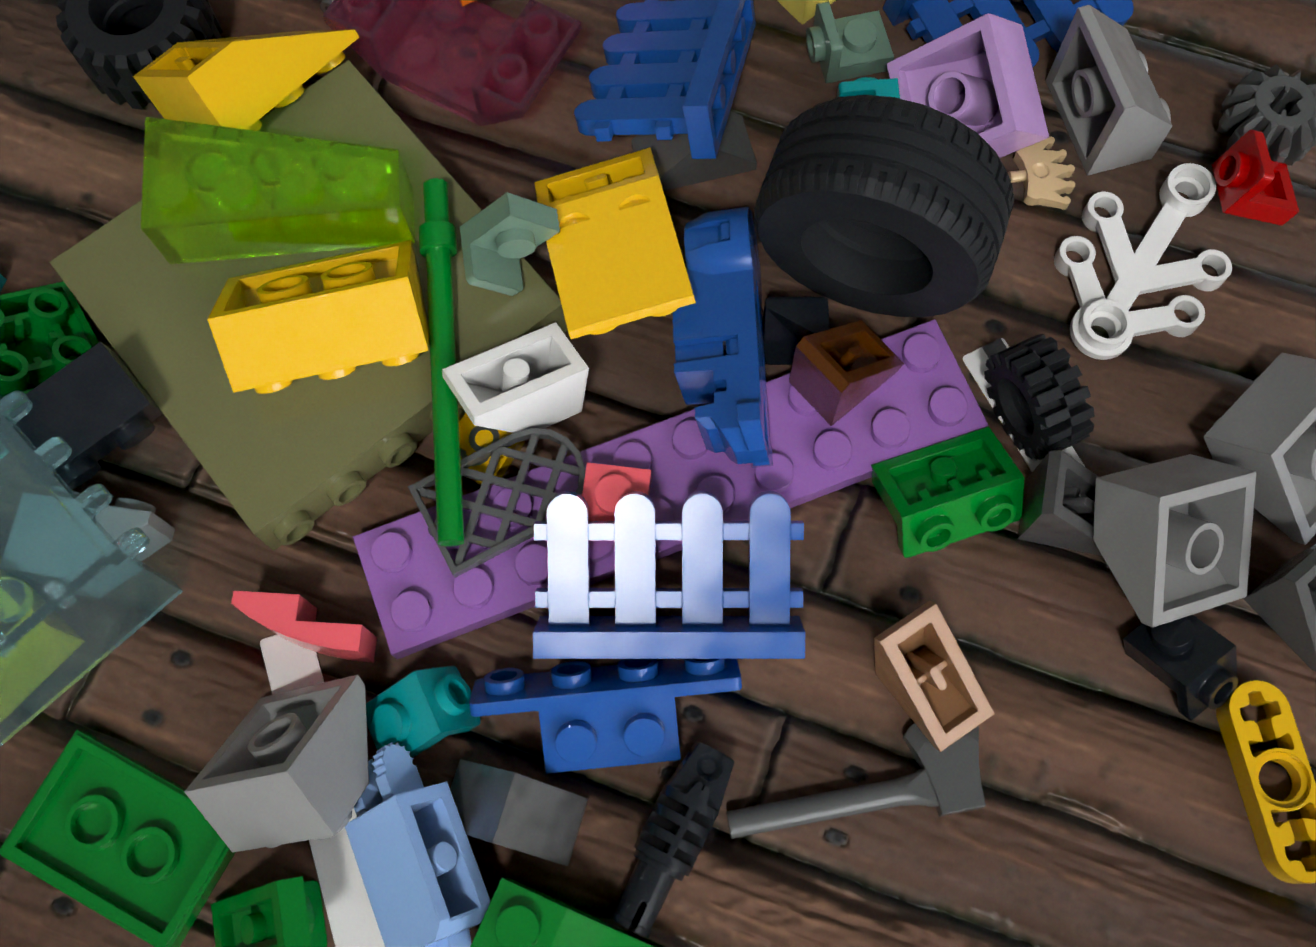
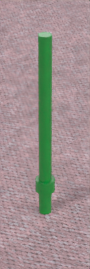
[419,178,464,546]

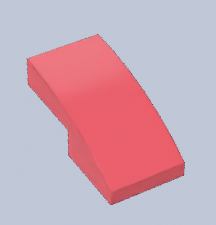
[231,591,377,663]

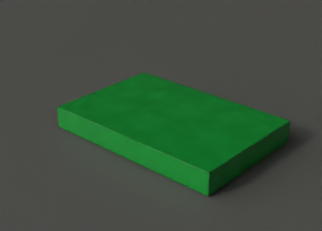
[0,730,236,947]

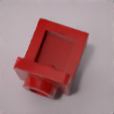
[1212,129,1299,226]

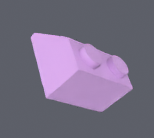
[887,13,1049,158]

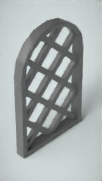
[408,428,586,578]

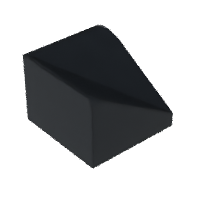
[762,297,829,365]

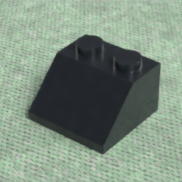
[0,342,163,490]

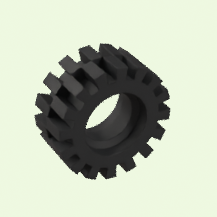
[984,334,1095,460]

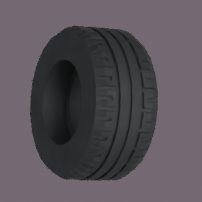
[754,95,1014,317]

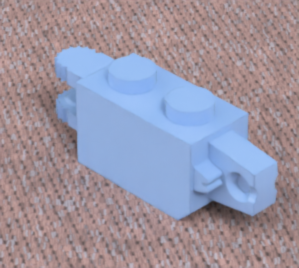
[345,742,491,947]

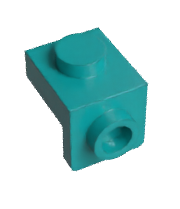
[366,666,481,758]

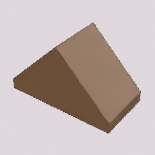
[874,601,995,752]

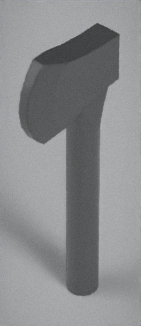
[726,723,986,839]

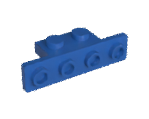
[469,659,742,774]

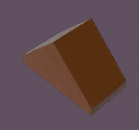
[789,320,904,426]

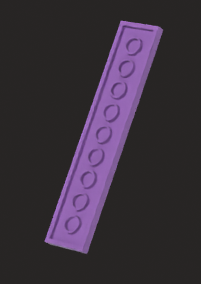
[353,319,989,659]

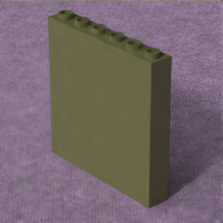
[49,60,567,551]

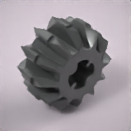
[1216,64,1316,166]

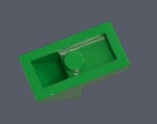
[211,876,328,947]

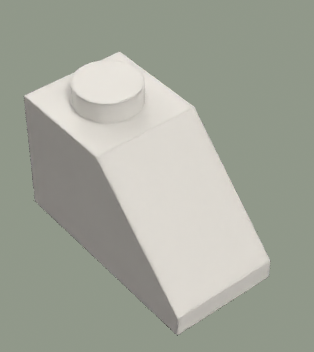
[442,322,589,433]

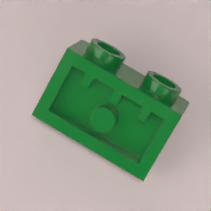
[871,426,1024,558]

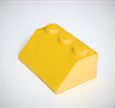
[207,240,429,394]

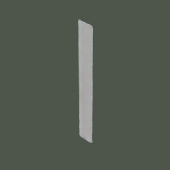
[260,634,385,947]

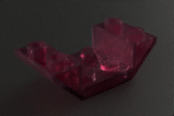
[322,0,582,126]

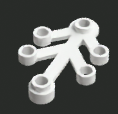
[1054,163,1232,360]

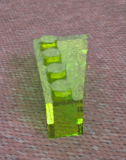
[141,117,415,264]

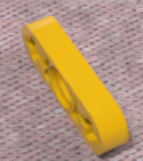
[1216,680,1316,884]

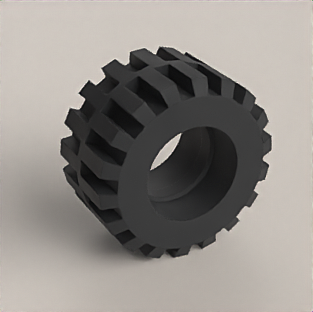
[56,0,223,110]

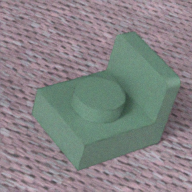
[806,1,894,84]
[460,192,560,296]

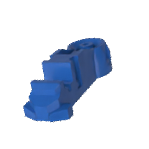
[673,207,773,468]

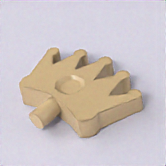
[1008,136,1075,210]

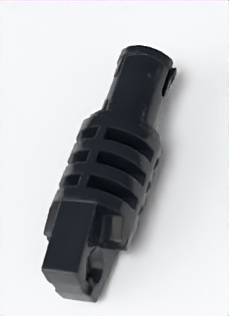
[609,742,735,938]

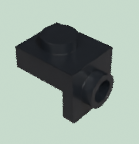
[1123,615,1238,721]

